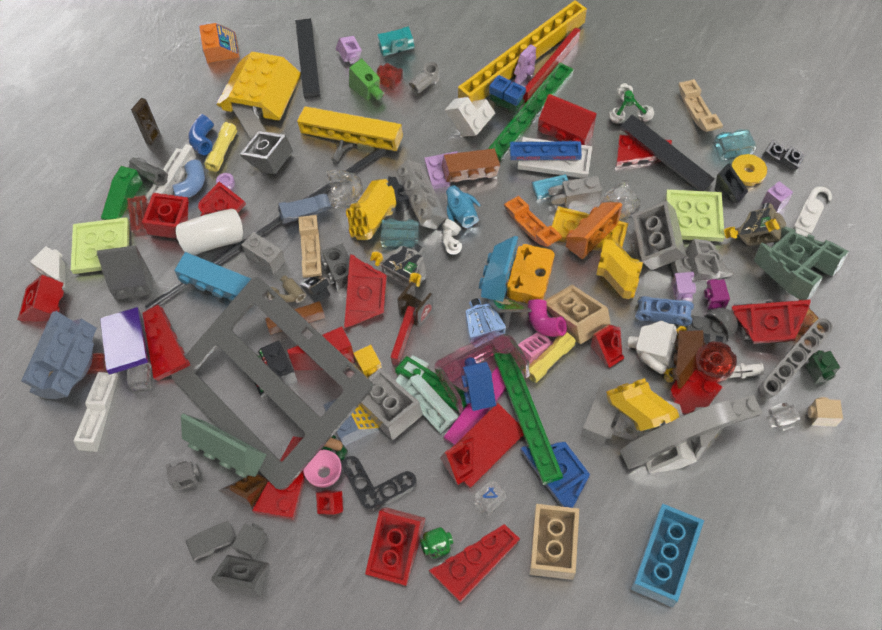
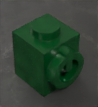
[805,350,841,383]

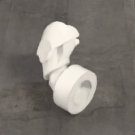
[441,219,462,254]

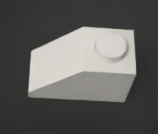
[30,246,66,289]

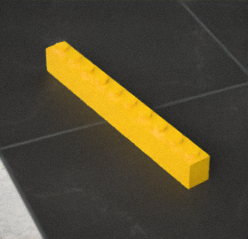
[458,0,587,102]

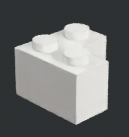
[445,97,495,137]

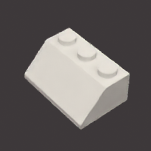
[637,400,697,473]

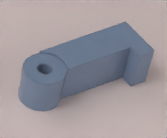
[278,194,332,224]

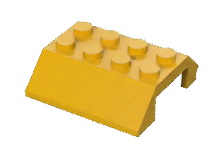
[216,51,301,121]

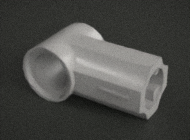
[409,62,439,94]

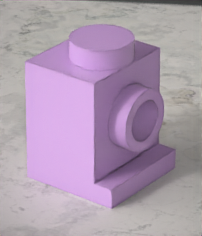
[336,36,362,63]
[671,272,696,302]

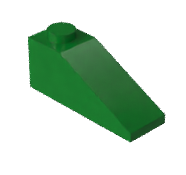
[101,166,143,220]

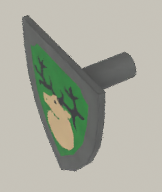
[489,297,532,328]

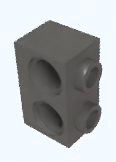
[321,243,350,290]

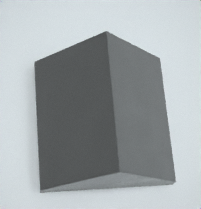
[211,555,269,597]

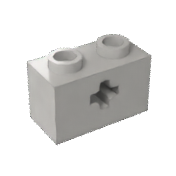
[242,232,285,275]

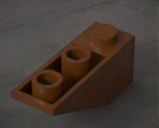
[673,330,705,389]

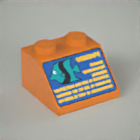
[199,23,239,63]

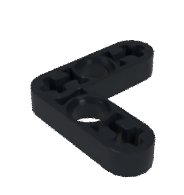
[342,456,417,512]

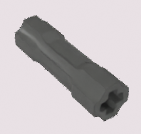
[129,157,168,186]

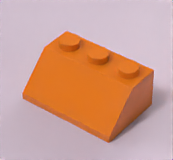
[566,202,623,260]

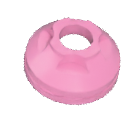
[303,450,342,488]

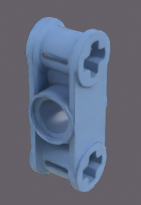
[635,296,694,326]

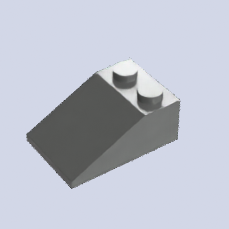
[97,245,152,299]

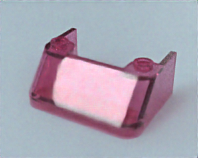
[434,331,530,413]

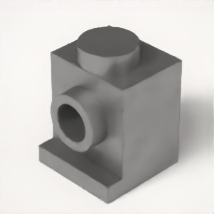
[166,461,200,490]

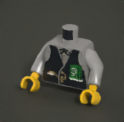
[369,244,426,287]

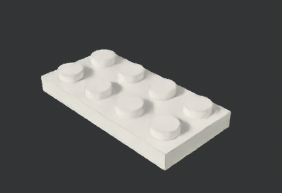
[518,137,592,178]

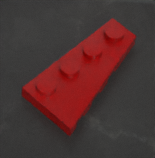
[142,305,190,381]
[429,524,520,603]

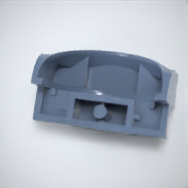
[21,311,97,399]

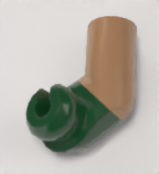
[324,438,348,460]

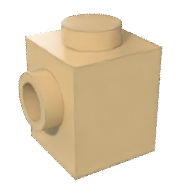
[808,397,843,427]

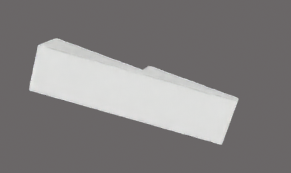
[74,372,118,452]

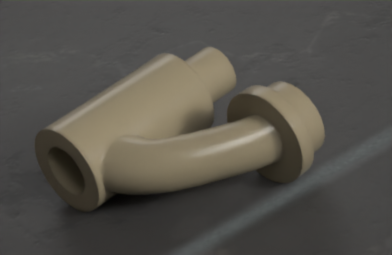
[266,275,306,303]

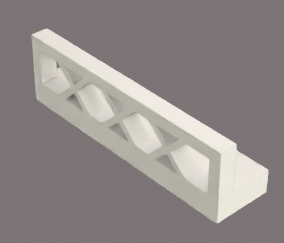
[143,144,196,205]

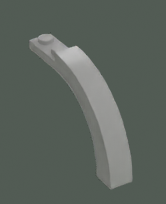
[620,395,763,469]

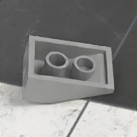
[360,368,423,440]

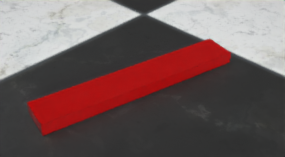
[523,27,580,103]

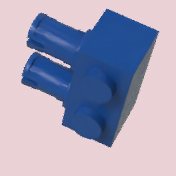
[461,357,496,411]

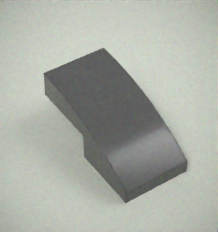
[186,521,236,561]

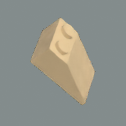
[545,285,611,344]

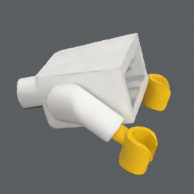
[628,321,686,383]

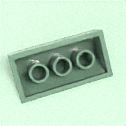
[181,413,267,478]

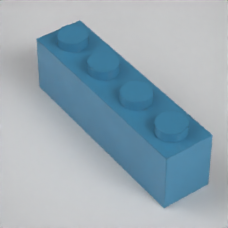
[174,252,251,302]

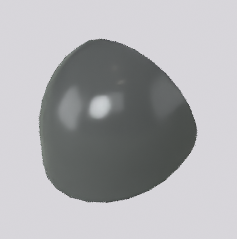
[704,308,738,340]

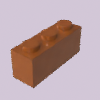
[441,148,500,182]

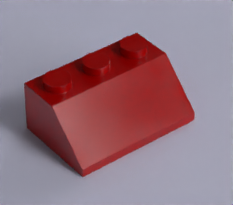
[537,94,597,146]

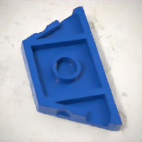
[520,442,590,508]

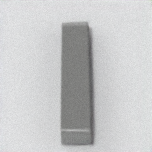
[759,318,833,398]

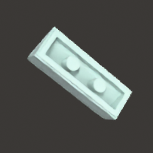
[403,374,458,434]

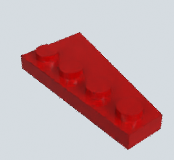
[252,436,305,520]

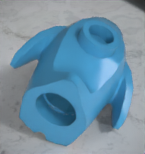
[446,185,481,228]

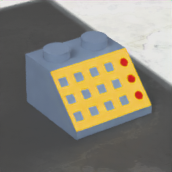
[323,398,379,446]

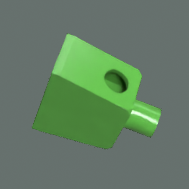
[349,58,384,100]

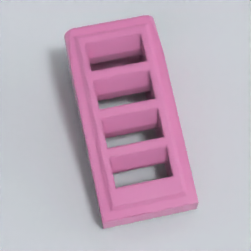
[514,332,553,365]

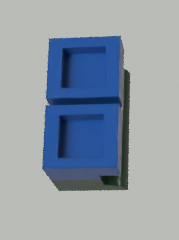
[489,75,526,115]

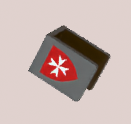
[397,282,434,327]

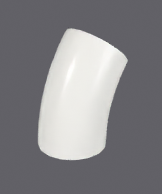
[176,209,243,256]

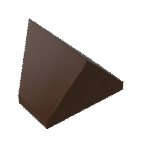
[219,474,269,509]

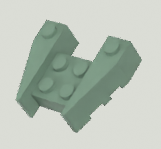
[754,227,849,300]

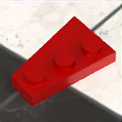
[616,134,672,166]

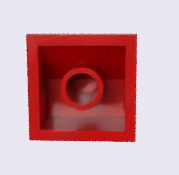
[142,193,189,238]
[17,275,64,322]

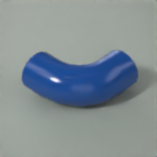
[188,114,215,155]

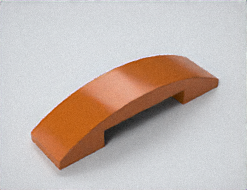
[504,196,562,247]

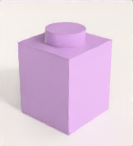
[761,181,793,213]

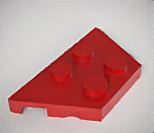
[344,254,387,328]
[732,300,811,344]

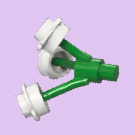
[609,83,654,124]

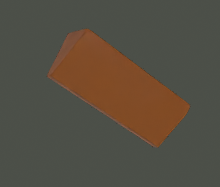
[265,301,325,335]

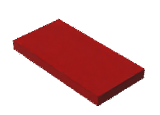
[453,403,523,489]

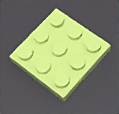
[666,190,725,242]
[71,218,130,274]

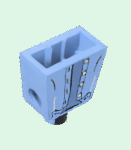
[465,298,506,346]

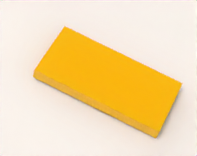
[552,206,629,252]

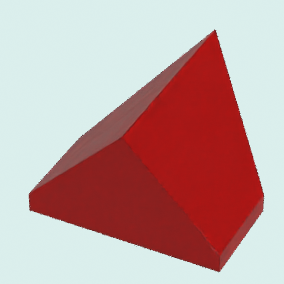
[590,324,625,368]
[440,437,475,485]

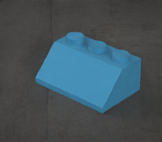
[479,236,518,302]

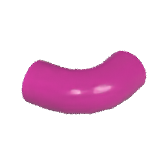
[528,299,567,337]

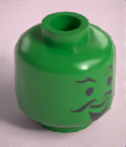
[420,527,454,559]

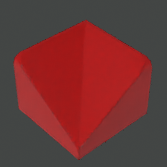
[316,490,343,515]

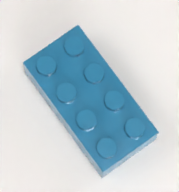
[631,503,704,608]

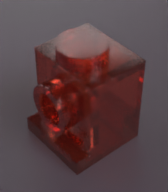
[377,63,403,91]

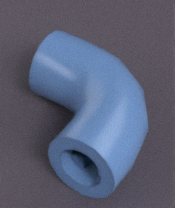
[172,160,205,198]

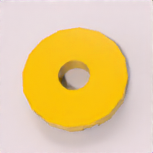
[731,154,767,186]

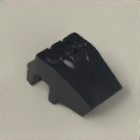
[388,176,410,212]

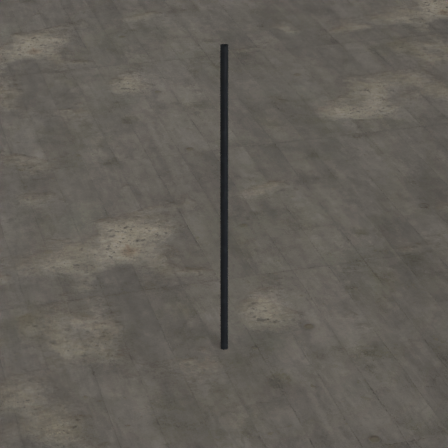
[144,148,387,310]

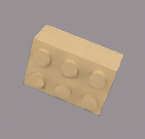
[529,504,579,580]

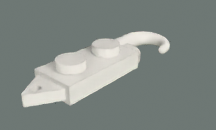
[793,186,832,237]

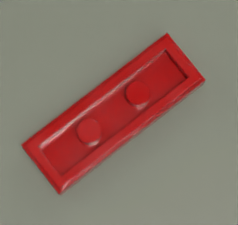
[390,306,416,366]

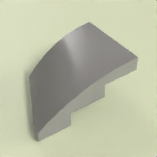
[671,239,734,281]

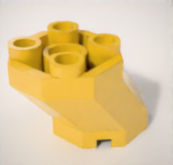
[346,179,396,240]
[596,236,643,299]
[606,378,680,431]

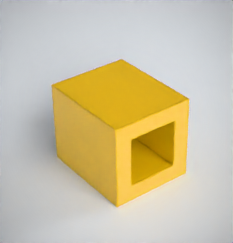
[353,345,382,378]

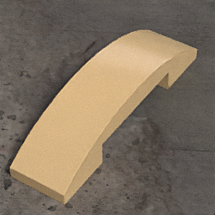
[678,79,723,132]
[298,215,322,278]

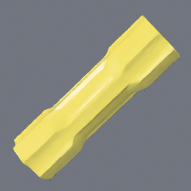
[204,122,237,172]
[524,332,576,383]

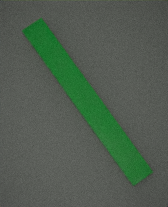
[488,62,574,161]
[490,338,563,485]

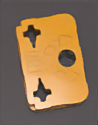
[507,244,554,304]

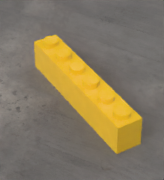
[297,106,403,151]

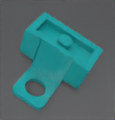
[377,26,415,57]

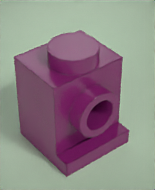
[704,279,730,310]

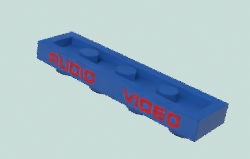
[510,141,582,160]

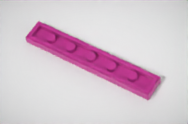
[443,348,525,446]

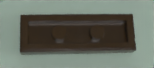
[131,97,161,145]

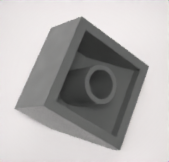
[240,131,293,174]

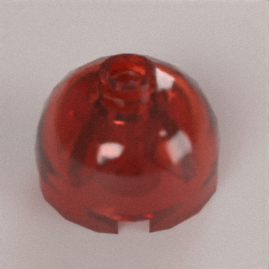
[695,341,737,383]

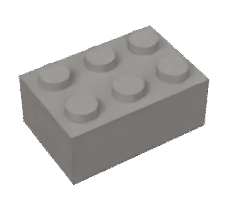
[633,200,686,270]

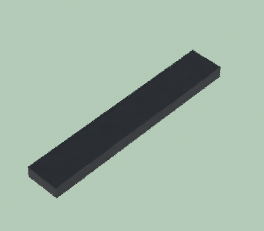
[295,18,320,97]
[620,114,715,191]

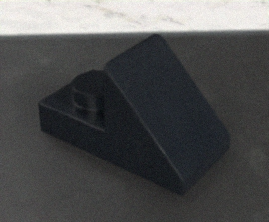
[715,163,748,203]
[299,276,330,303]

